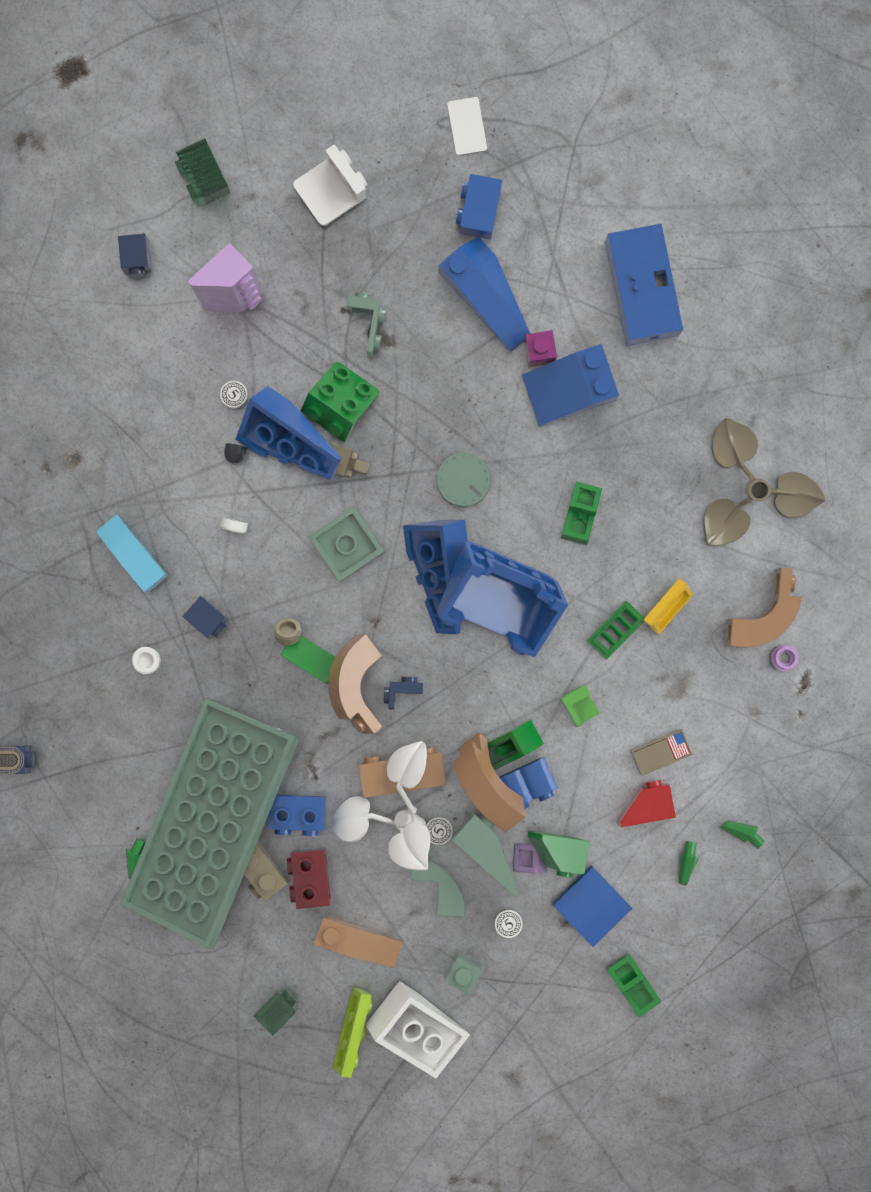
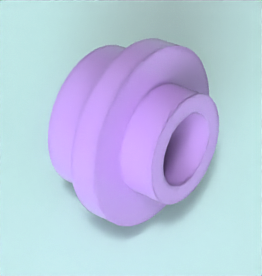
[771,644,799,672]

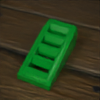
[587,601,645,660]

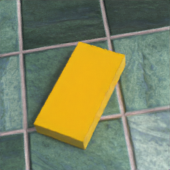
[644,578,693,635]

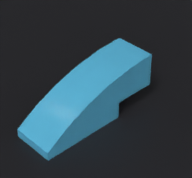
[96,514,168,594]

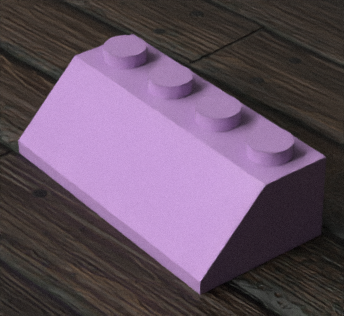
[187,243,263,312]

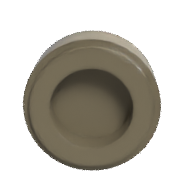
[274,618,302,646]

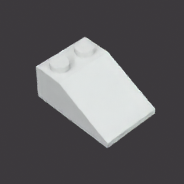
[365,981,470,1078]

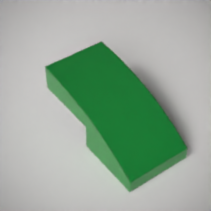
[561,481,602,545]
[607,954,662,1018]

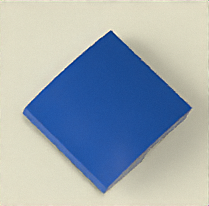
[552,866,633,947]

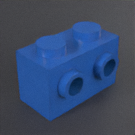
[268,794,327,836]

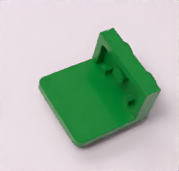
[300,362,379,442]

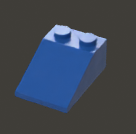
[522,344,619,426]

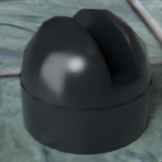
[224,443,247,463]

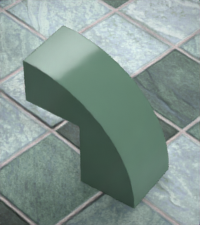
[411,859,465,917]

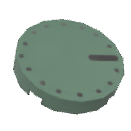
[437,452,491,507]

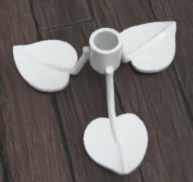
[332,741,430,871]

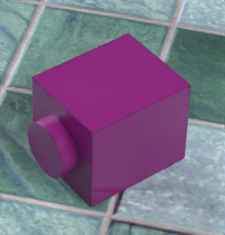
[524,330,557,367]

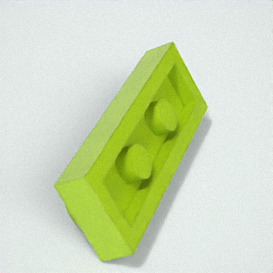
[332,987,372,1078]

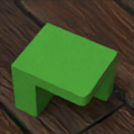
[559,685,599,727]

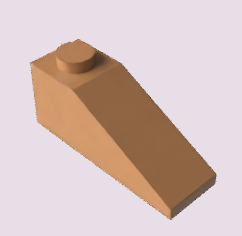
[314,914,403,968]

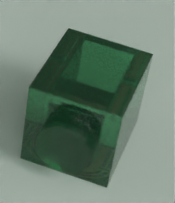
[253,988,298,1036]

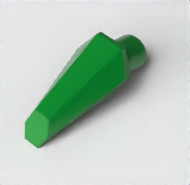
[720,821,765,849]
[125,838,146,879]
[679,841,698,886]

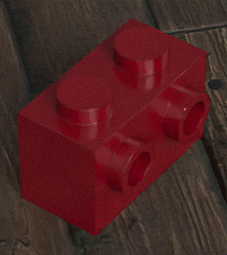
[287,847,331,909]

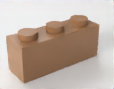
[359,747,446,798]

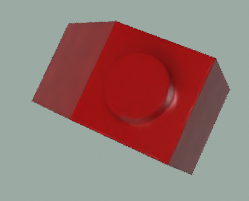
[617,779,676,828]

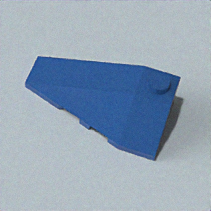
[438,237,530,353]
[236,386,342,480]
[403,520,468,634]

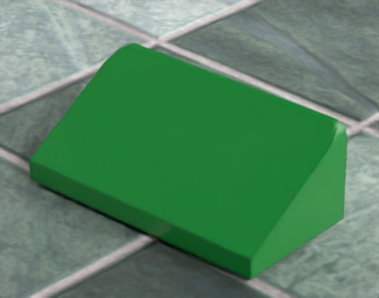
[280,636,335,684]

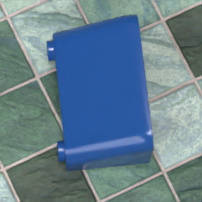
[437,541,568,658]

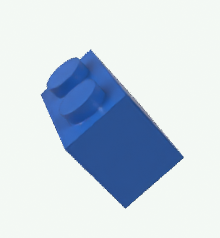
[456,174,502,240]

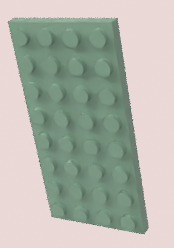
[120,698,300,949]

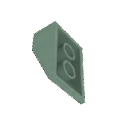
[452,811,519,897]

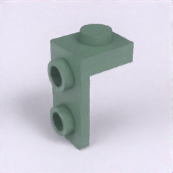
[346,293,386,358]

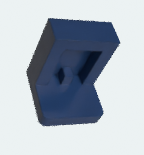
[384,677,423,710]

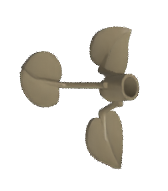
[704,418,825,545]

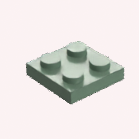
[308,506,385,582]

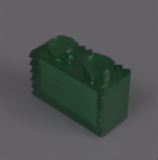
[175,138,231,206]

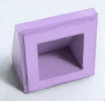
[513,843,547,874]

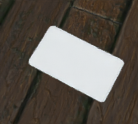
[447,97,487,155]

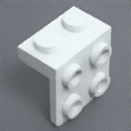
[293,144,367,226]

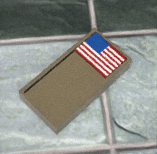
[630,729,693,776]

